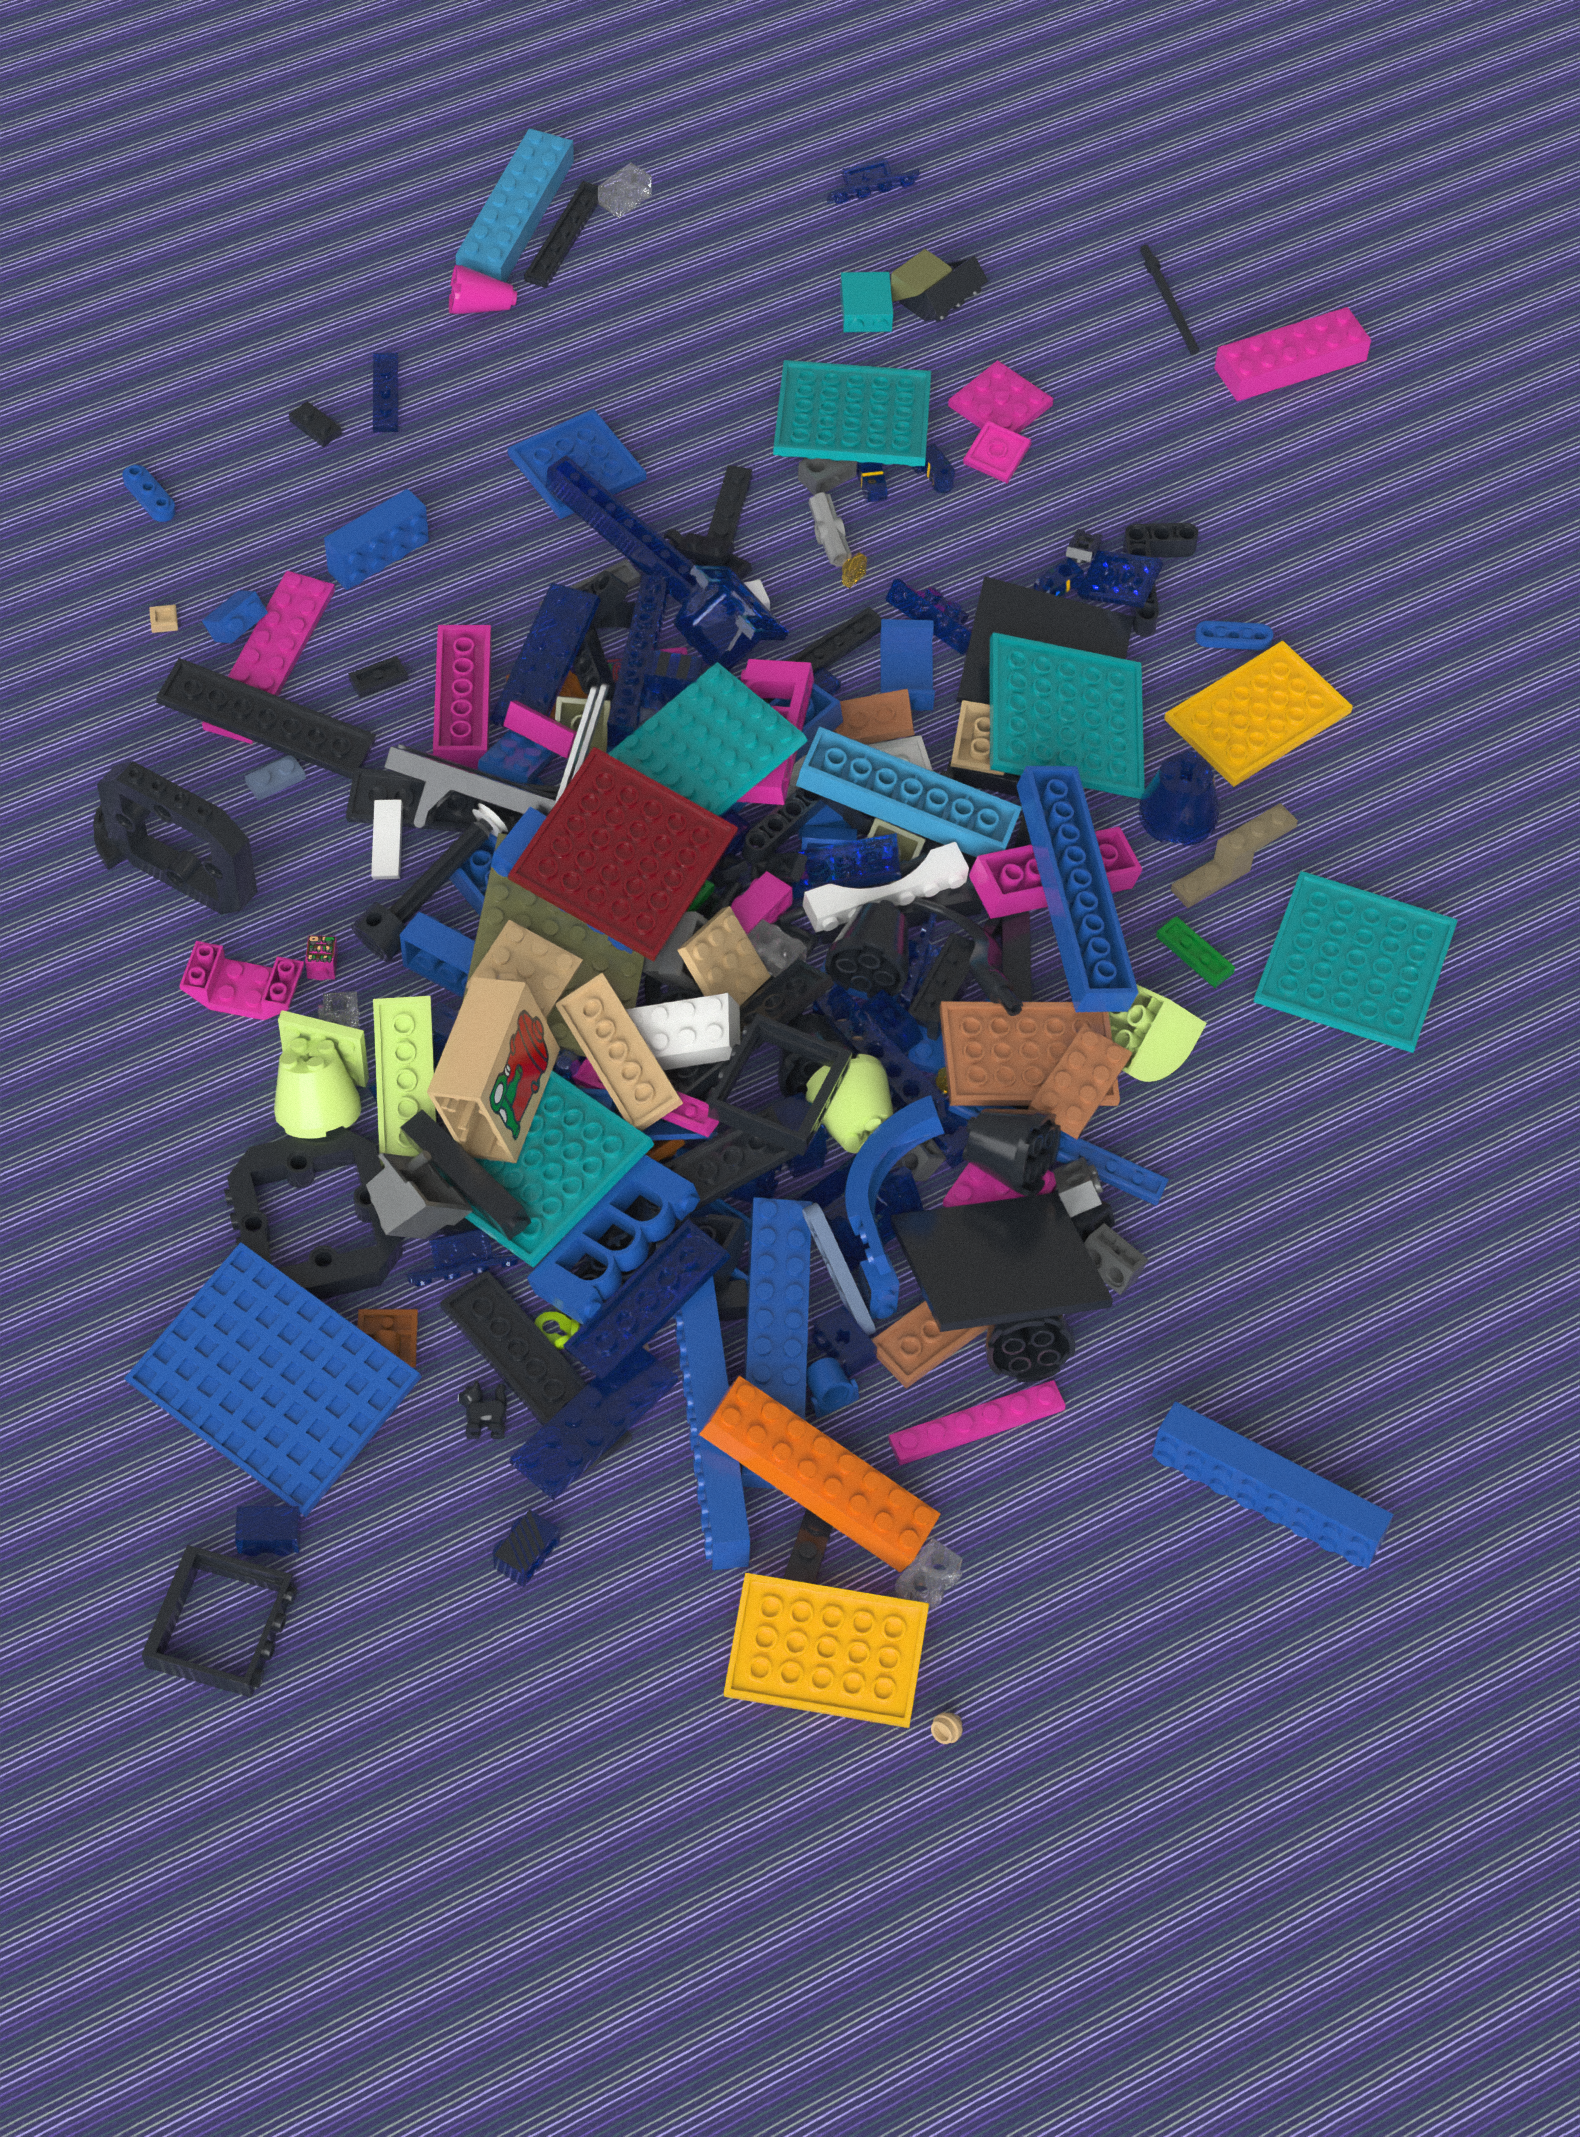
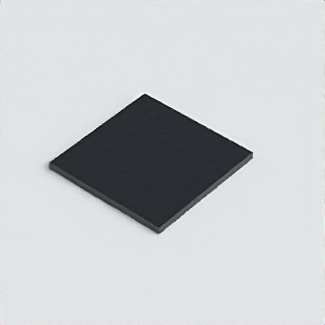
[956,576,1134,705]
[890,1192,1113,1332]

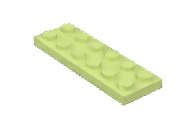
[373,996,436,1168]

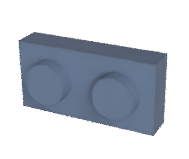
[245,755,306,801]

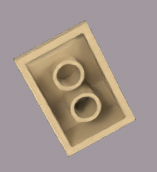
[951,700,1004,775]

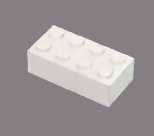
[626,993,740,1070]

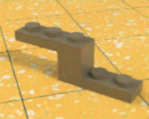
[1171,803,1298,908]

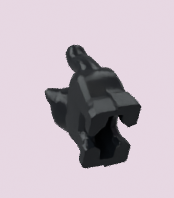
[458,1380,507,1439]

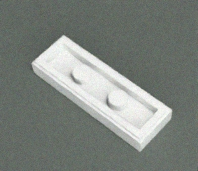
[371,800,403,880]

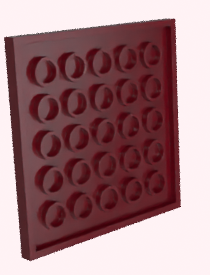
[508,747,738,962]

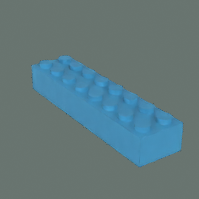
[456,128,574,283]
[796,726,1022,858]

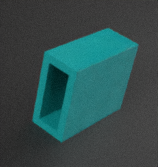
[840,272,893,332]

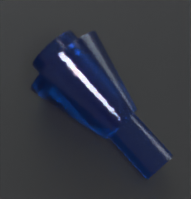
[553,1050,580,1078]

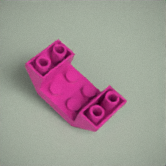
[180,941,304,1020]

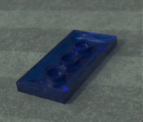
[790,833,902,899]

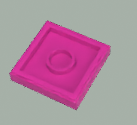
[963,420,1032,484]

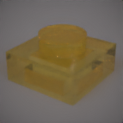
[842,552,867,589]

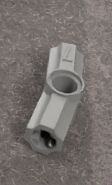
[808,492,852,567]

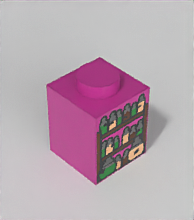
[305,935,338,980]

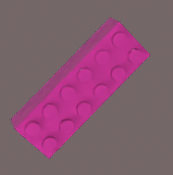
[1214,307,1371,401]
[433,625,492,769]
[969,826,1143,919]

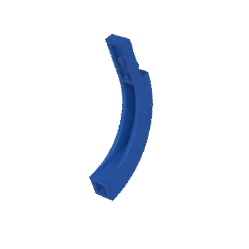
[845,1095,944,1276]

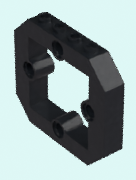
[97,761,258,915]
[224,1127,403,1300]

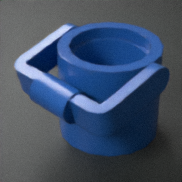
[806,1358,859,1418]

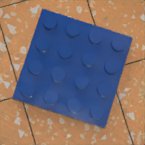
[507,409,646,519]

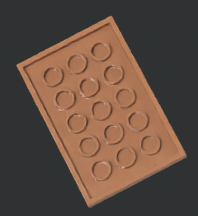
[939,1001,1120,1106]

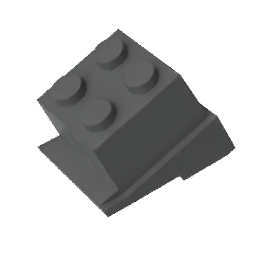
[642,911,708,991]
[366,1150,473,1239]

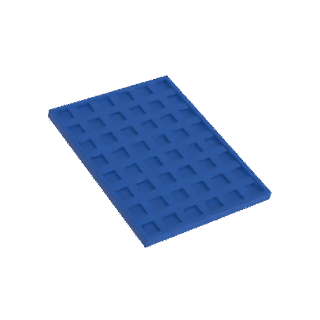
[124,1242,422,1518]

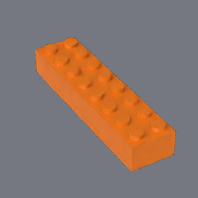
[699,1376,941,1573]

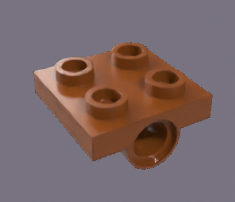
[357,1309,418,1367]

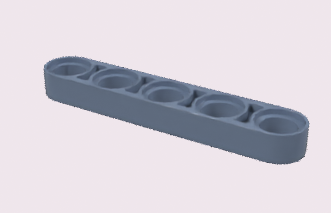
[802,1203,876,1339]

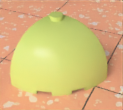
[1108,984,1207,1082]

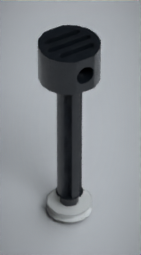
[351,803,508,962]

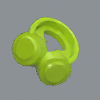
[534,1312,580,1350]

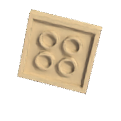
[677,906,771,1007]
[466,920,583,1019]

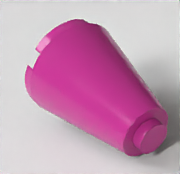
[449,265,517,314]

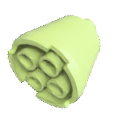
[274,1038,361,1138]
[804,1054,893,1153]

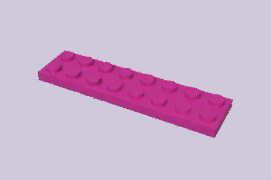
[202,570,335,744]

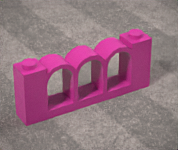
[736,659,814,805]

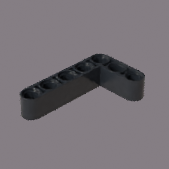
[1122,523,1199,637]
[557,571,628,702]
[742,787,879,864]

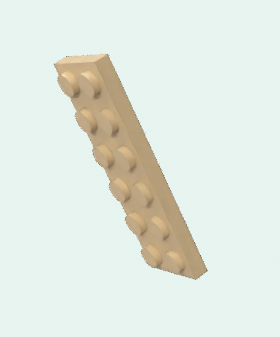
[555,973,683,1131]

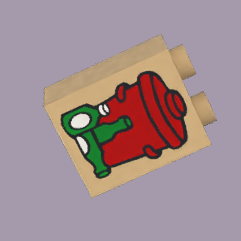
[427,973,560,1163]

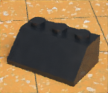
[899,256,988,322]

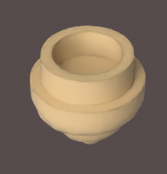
[931,1712,963,1744]

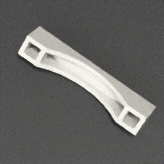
[803,842,969,933]

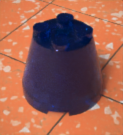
[1139,751,1220,847]

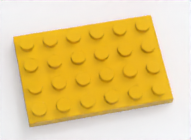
[1164,641,1353,787]
[724,1573,929,1728]

